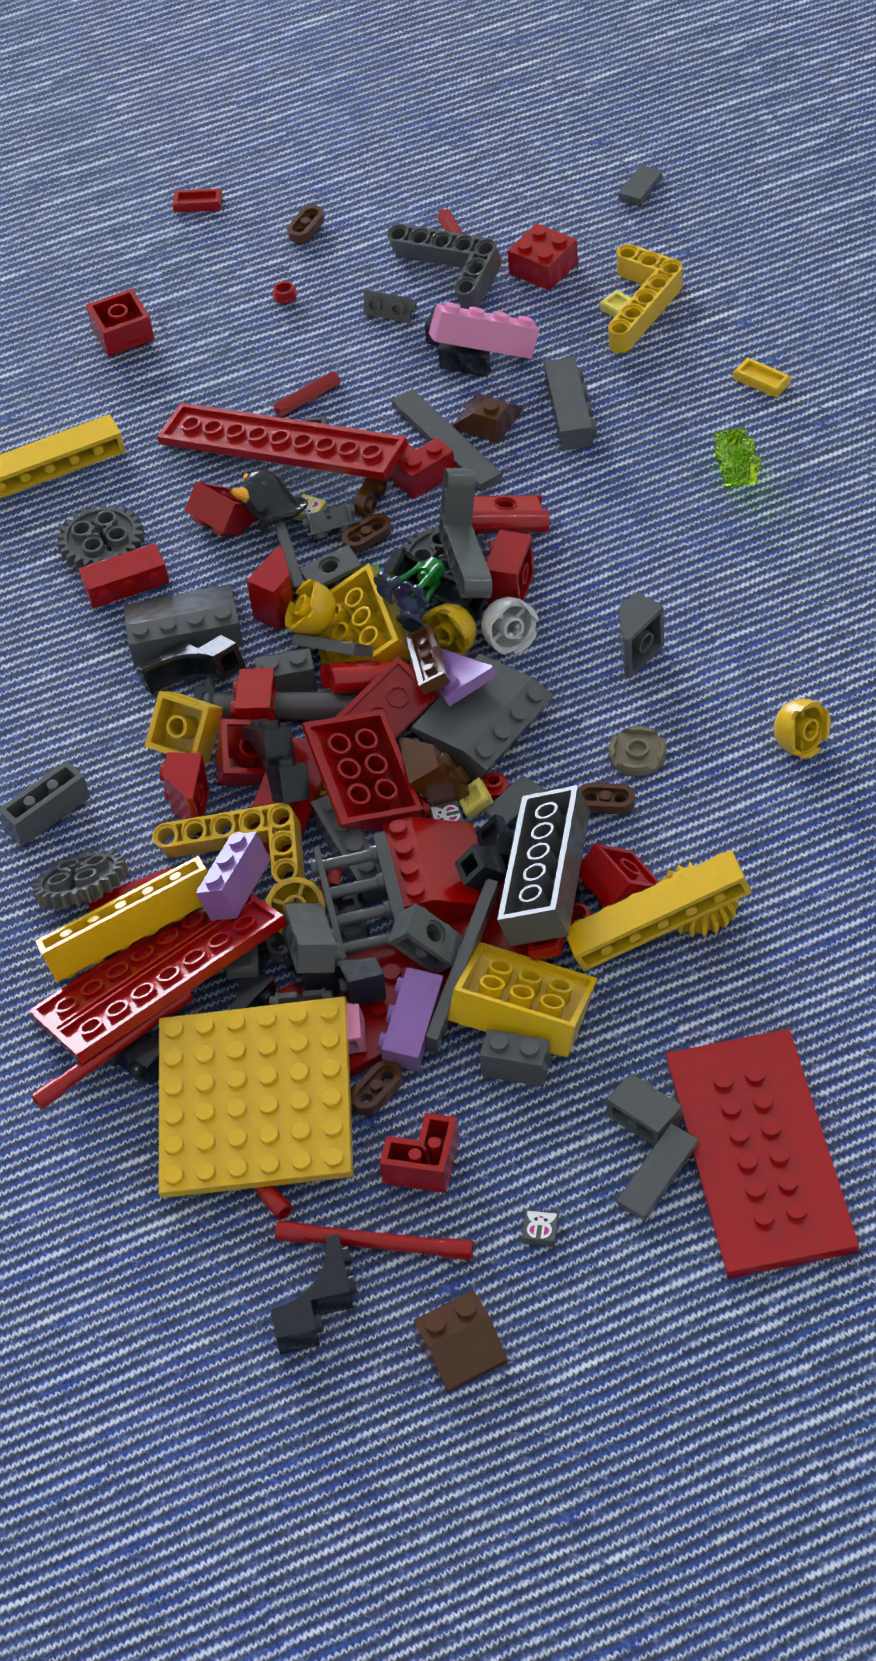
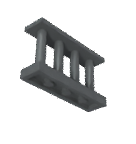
[310,831,405,960]

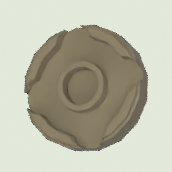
[609,726,667,777]

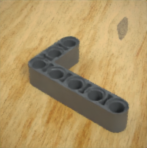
[387,224,502,309]
[439,468,492,599]

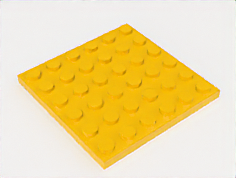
[159,996,354,1198]

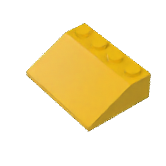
[317,563,411,664]
[447,942,598,1058]

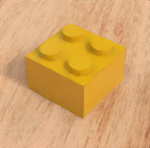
[144,691,224,763]

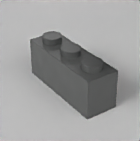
[0,760,90,847]
[282,903,341,973]

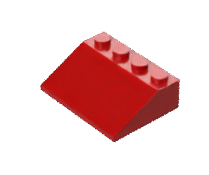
[302,709,423,831]
[381,816,498,923]

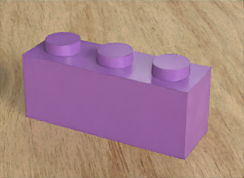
[196,832,271,921]
[377,967,443,1072]

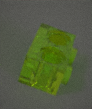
[714,427,761,488]

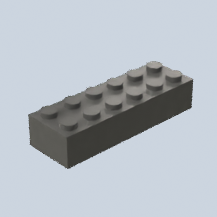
[497,785,590,946]

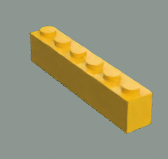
[0,414,125,498]
[566,849,752,972]
[36,856,208,982]

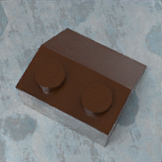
[398,737,470,806]
[413,1290,508,1393]

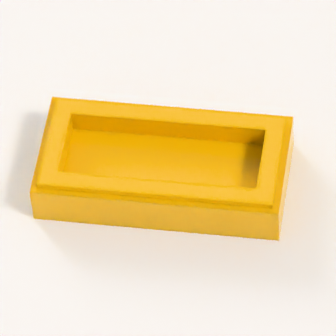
[733,357,791,398]

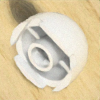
[481,597,539,655]

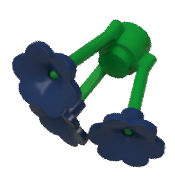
[373,557,446,632]

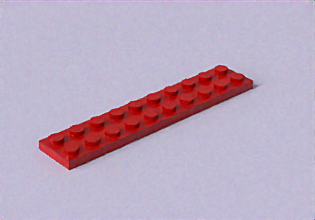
[157,402,409,480]

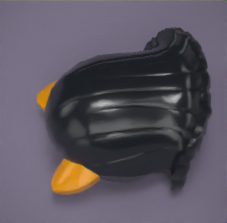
[231,469,308,530]

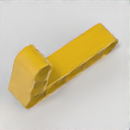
[608,244,683,354]
[152,803,305,883]

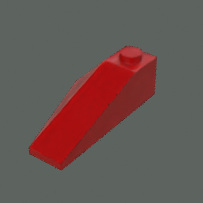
[216,719,309,786]

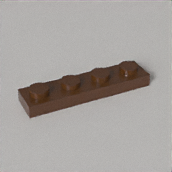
[406,623,450,695]

